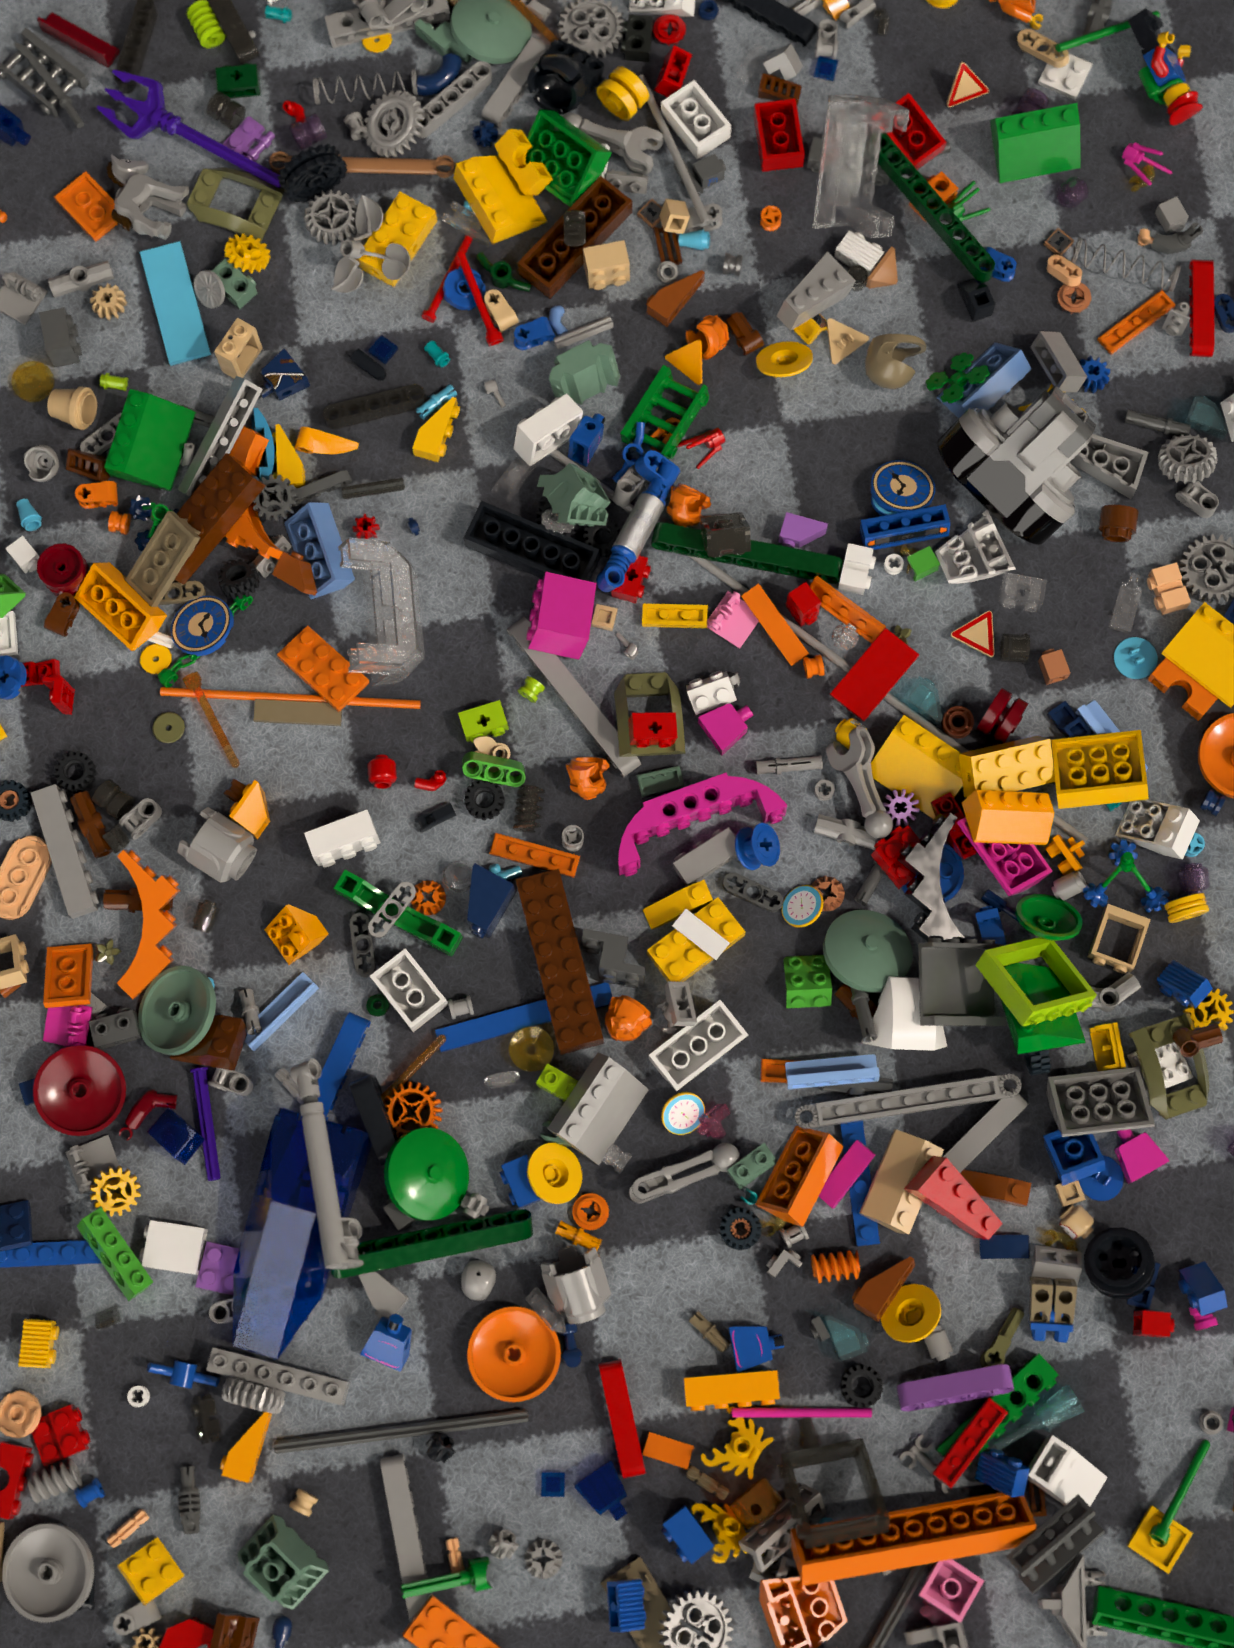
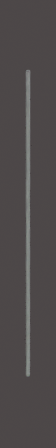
[549,449,1088,842]

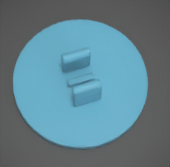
[1114,637,1158,679]

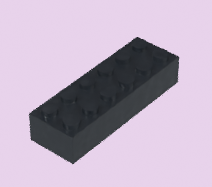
[463,501,600,581]

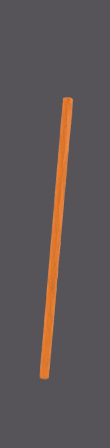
[160,687,421,709]

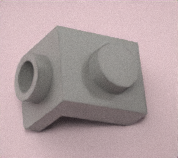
[766,1249,803,1278]
[749,1556,789,1582]

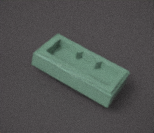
[637,766,685,798]

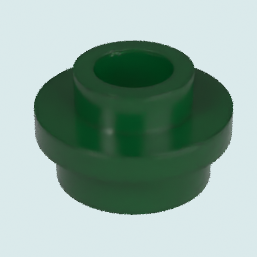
[366,994,389,1017]

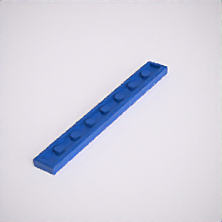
[435,983,612,1052]

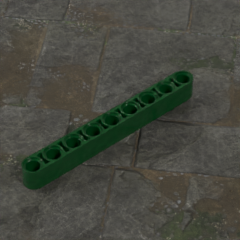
[870,132,995,282]
[651,522,843,584]
[331,1209,533,1278]

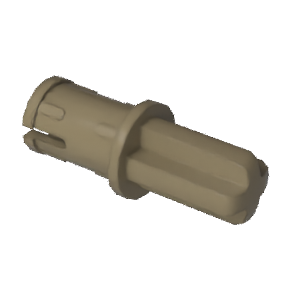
[688,1311,730,1352]

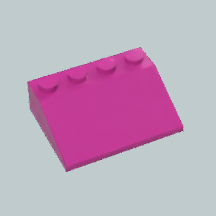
[957,817,1052,896]

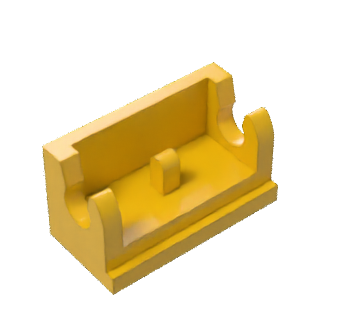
[1089,1022,1126,1072]

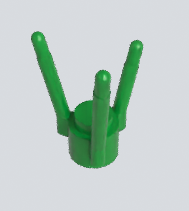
[948,181,991,222]

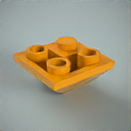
[229,780,270,840]
[264,904,329,965]

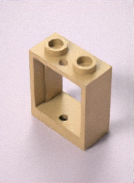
[214,318,263,379]
[1087,904,1151,974]
[0,934,29,990]

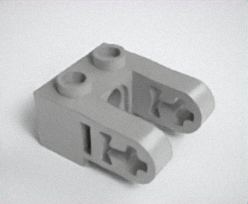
[904,1620,969,1648]

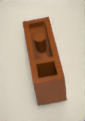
[646,270,705,327]
[960,1170,1032,1208]
[852,1256,915,1322]

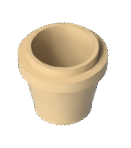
[47,386,97,430]

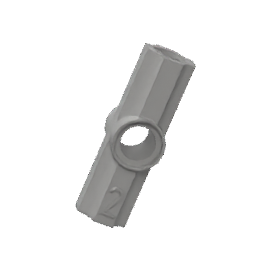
[48,260,114,298]
[814,814,882,850]

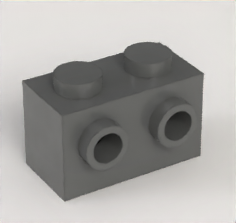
[89,1008,142,1049]

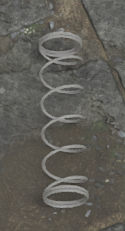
[313,69,418,105]
[1071,237,1181,292]

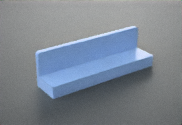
[1075,700,1148,770]
[245,972,319,1051]
[785,1054,880,1090]

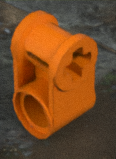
[75,481,118,509]

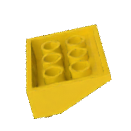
[453,155,547,244]
[1161,602,1234,708]
[871,715,963,820]
[1051,730,1149,809]

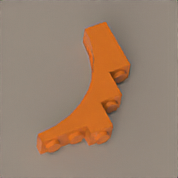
[225,426,283,559]
[117,850,181,999]

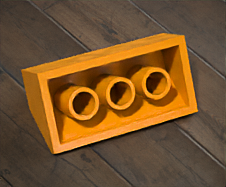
[74,562,167,651]
[962,790,1054,845]

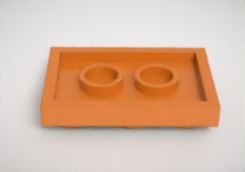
[54,171,118,242]
[43,943,93,1008]

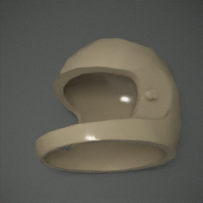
[865,334,926,390]

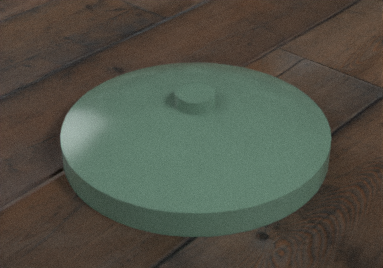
[450,0,532,64]
[823,910,913,992]
[138,965,216,1055]

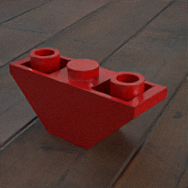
[931,792,978,860]
[159,1617,215,1648]

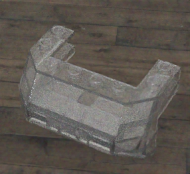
[813,94,909,238]
[338,537,425,687]

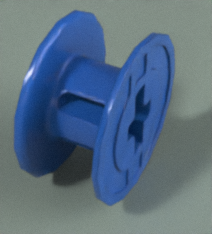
[735,823,780,870]

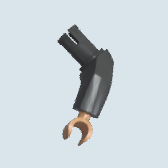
[1138,222,1203,254]

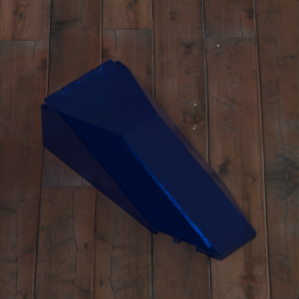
[233,1108,372,1360]

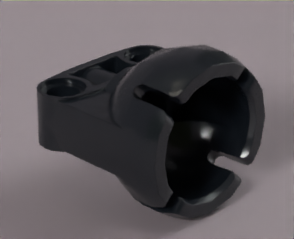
[527,40,604,115]

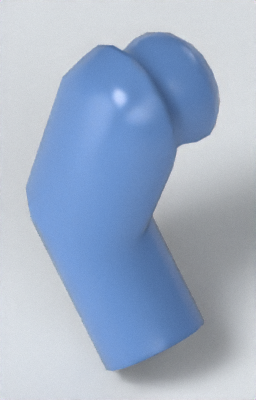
[549,305,568,336]

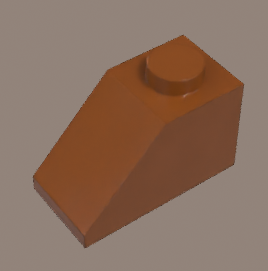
[272,550,317,596]

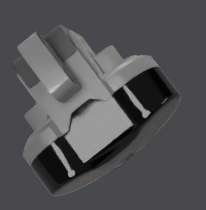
[937,386,1096,545]

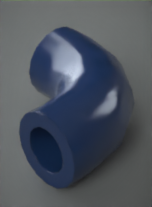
[417,54,462,96]

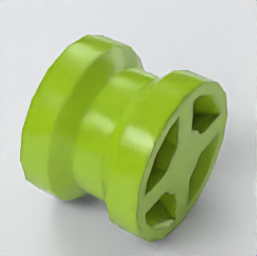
[517,676,545,703]

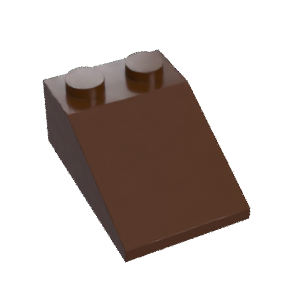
[170,1015,247,1071]

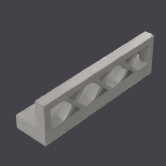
[739,1484,827,1572]

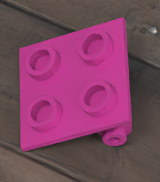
[43,1005,93,1046]

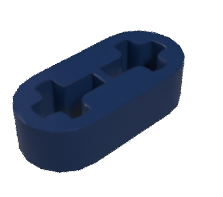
[1214,294,1234,333]

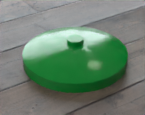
[384,1128,469,1221]

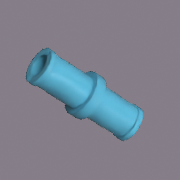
[416,384,457,420]

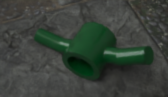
[476,252,531,292]

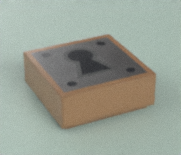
[638,199,662,229]
[1044,228,1074,256]

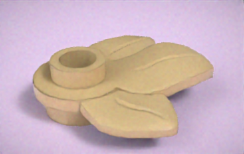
[468,736,510,772]

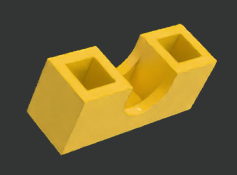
[494,129,553,196]

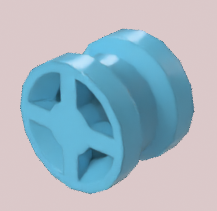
[1185,833,1205,857]

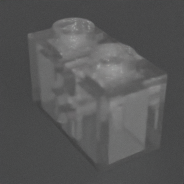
[997,572,1047,612]

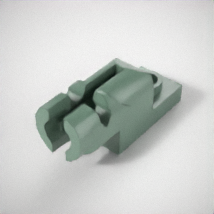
[414,19,473,63]

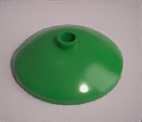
[1015,894,1082,941]

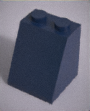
[467,863,516,939]

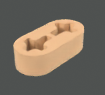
[1047,255,1082,286]

